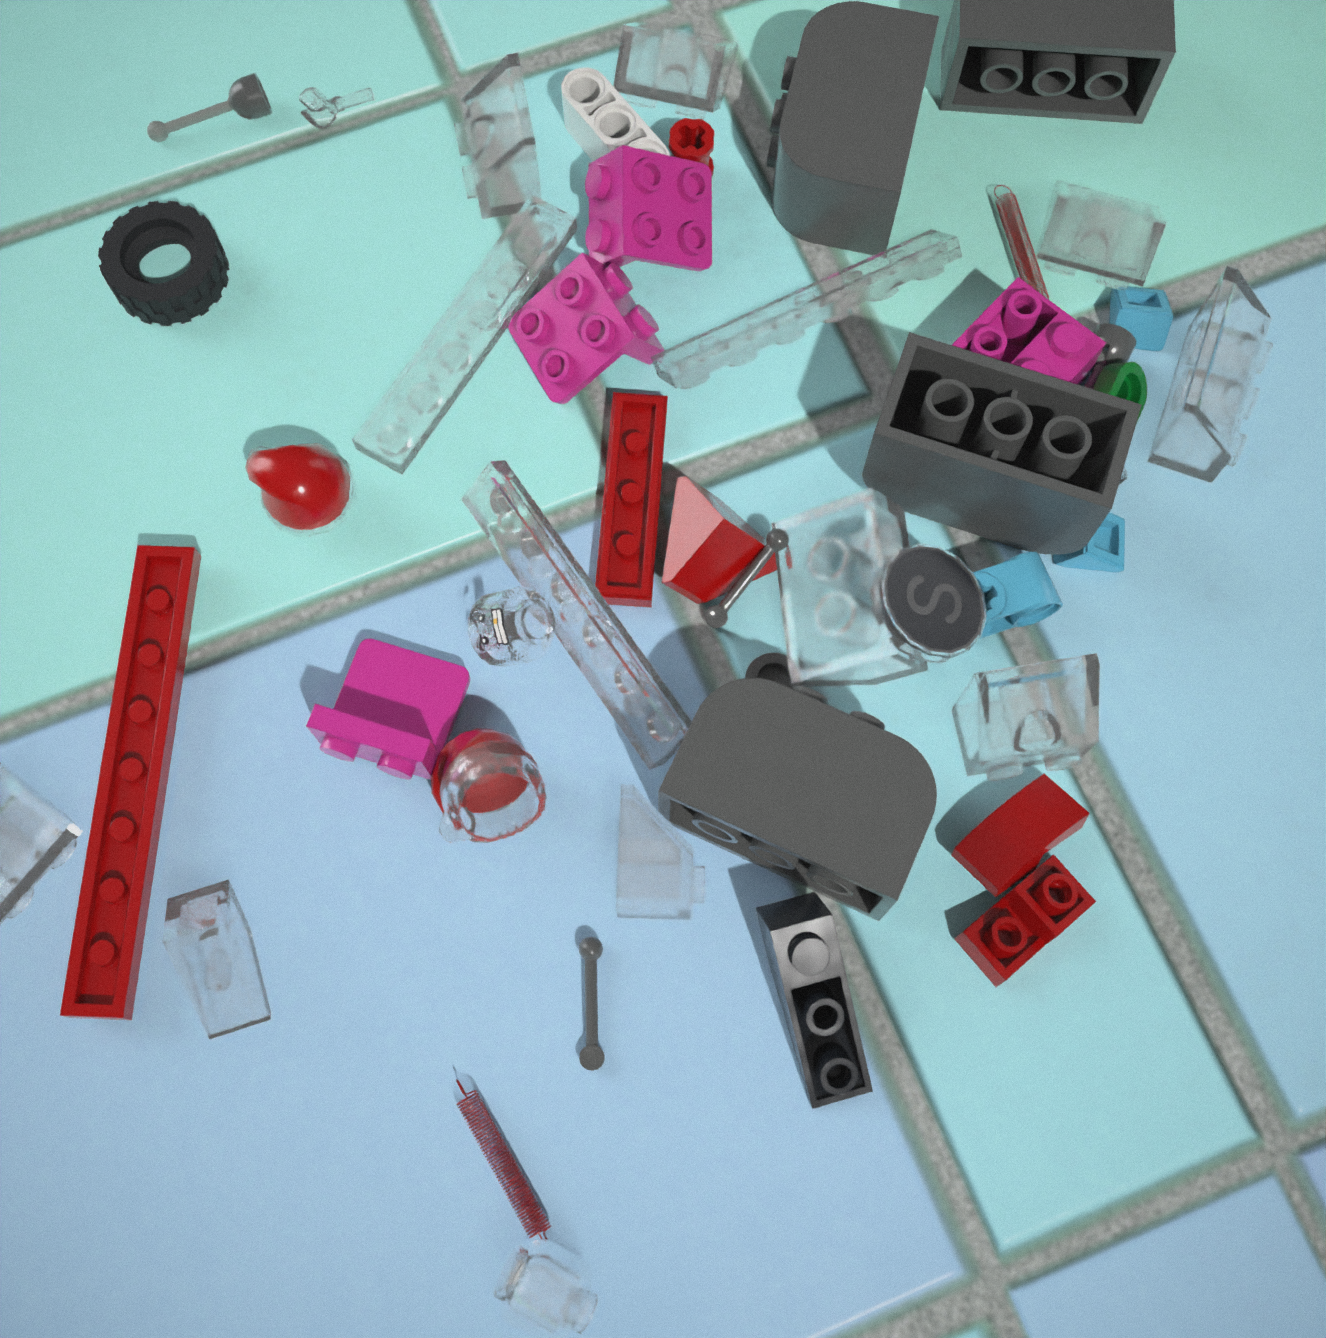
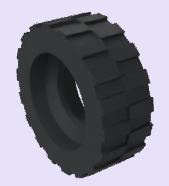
[98,201,230,326]

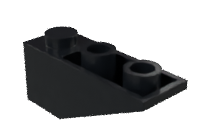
[756,892,873,1109]

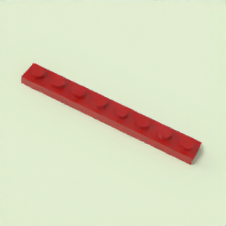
[60,545,201,1021]

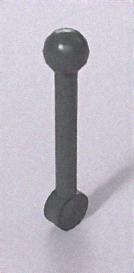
[705,528,789,628]
[578,936,605,1071]

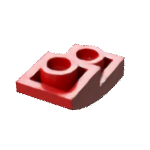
[951,773,1090,897]
[954,854,1096,987]

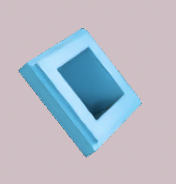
[1109,285,1174,351]
[1053,512,1125,573]

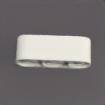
[561,67,670,161]

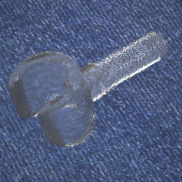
[299,87,375,129]

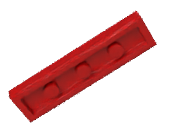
[594,392,668,608]

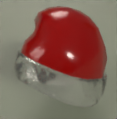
[245,443,357,537]
[431,728,547,843]

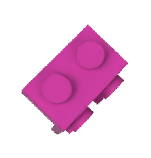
[585,145,712,272]
[508,252,666,404]
[306,639,470,780]

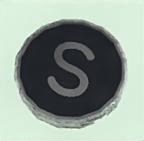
[871,543,987,664]

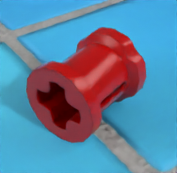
[669,118,715,176]

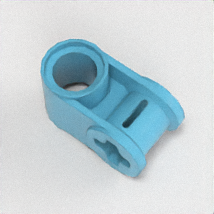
[970,552,1063,641]

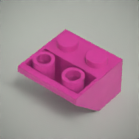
[952,277,1106,385]

